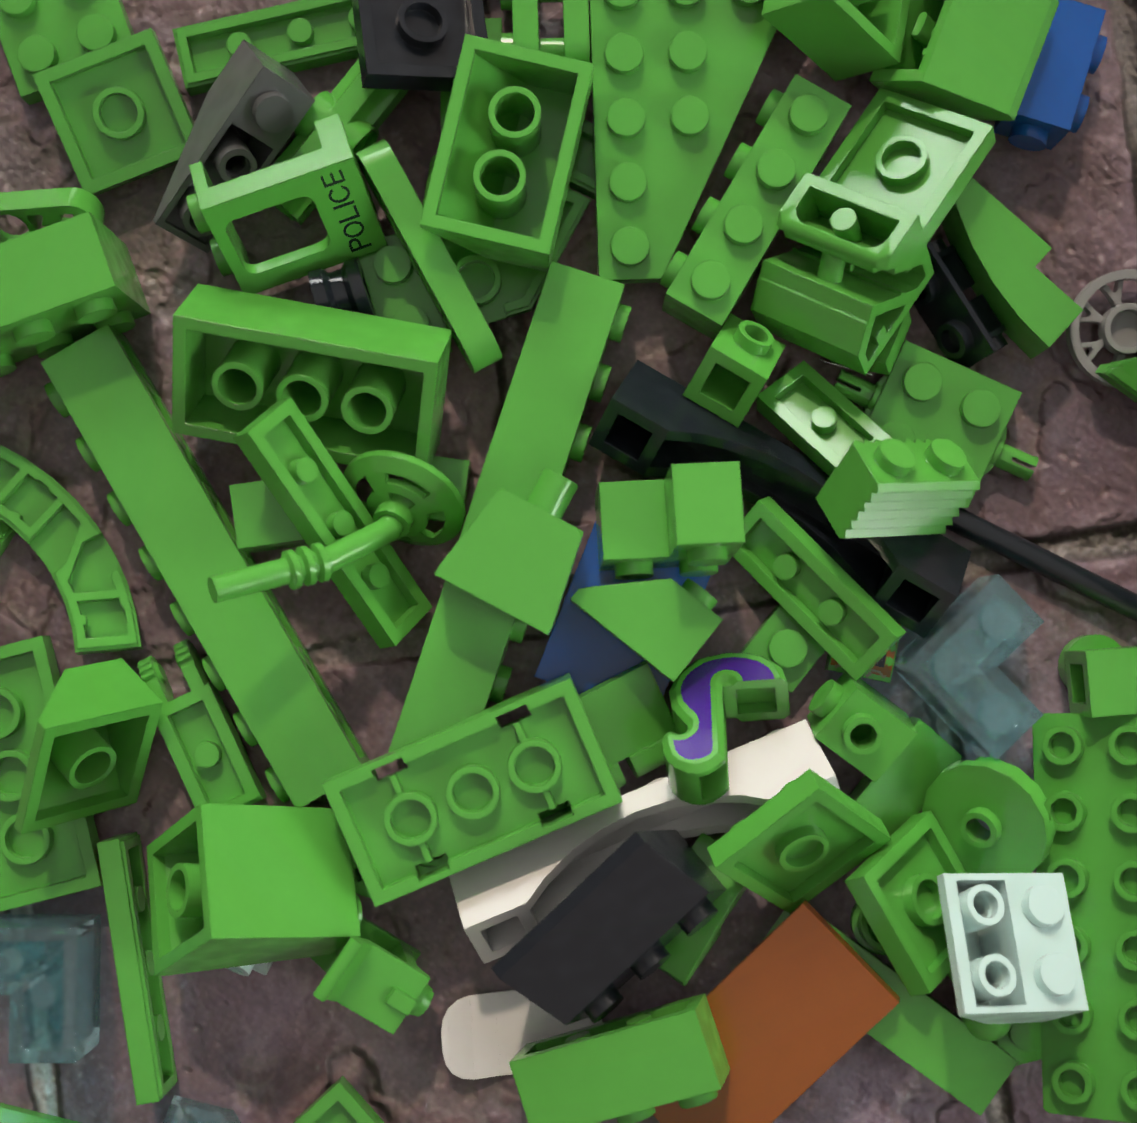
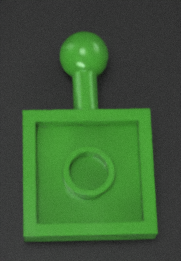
[844,810,1012,1042]

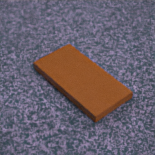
[653,900,900,1123]

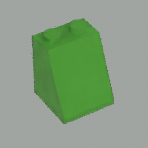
[146,803,362,976]

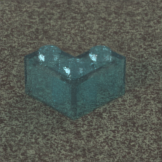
[893,574,1044,760]
[0,914,101,1063]

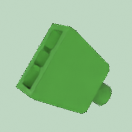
[434,467,584,635]

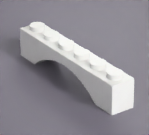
[449,719,840,964]

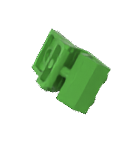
[751,87,996,376]

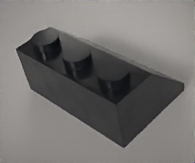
[491,830,727,1025]

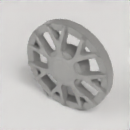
[1066,269,1137,388]

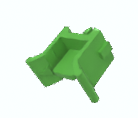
[310,916,434,1034]

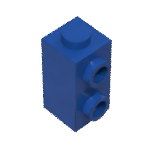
[994,0,1107,151]

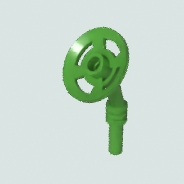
[207,450,466,603]

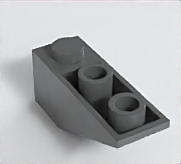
[153,39,315,254]

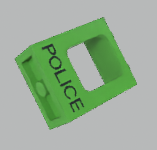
[186,113,388,294]

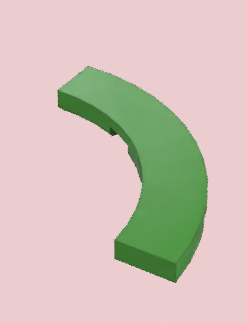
[0,445,143,655]

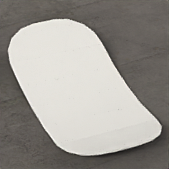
[441,990,602,1080]

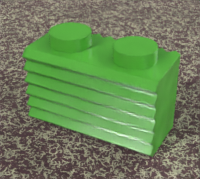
[816,438,980,539]

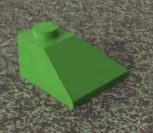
[14,658,163,835]

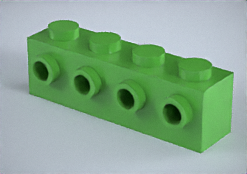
[659,74,852,340]

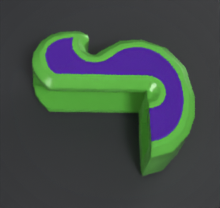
[662,652,790,805]

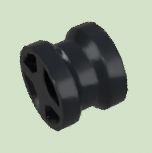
[308,257,376,316]

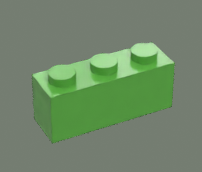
[509,993,730,1123]

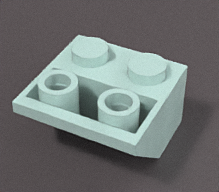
[937,873,1088,1024]

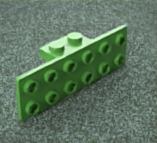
[1032,713,1137,1123]

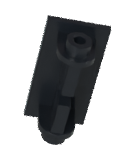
[914,238,1008,368]

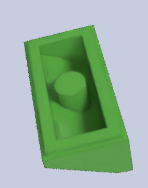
[849,717,963,836]

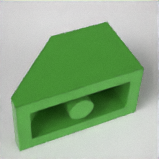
[570,578,723,682]

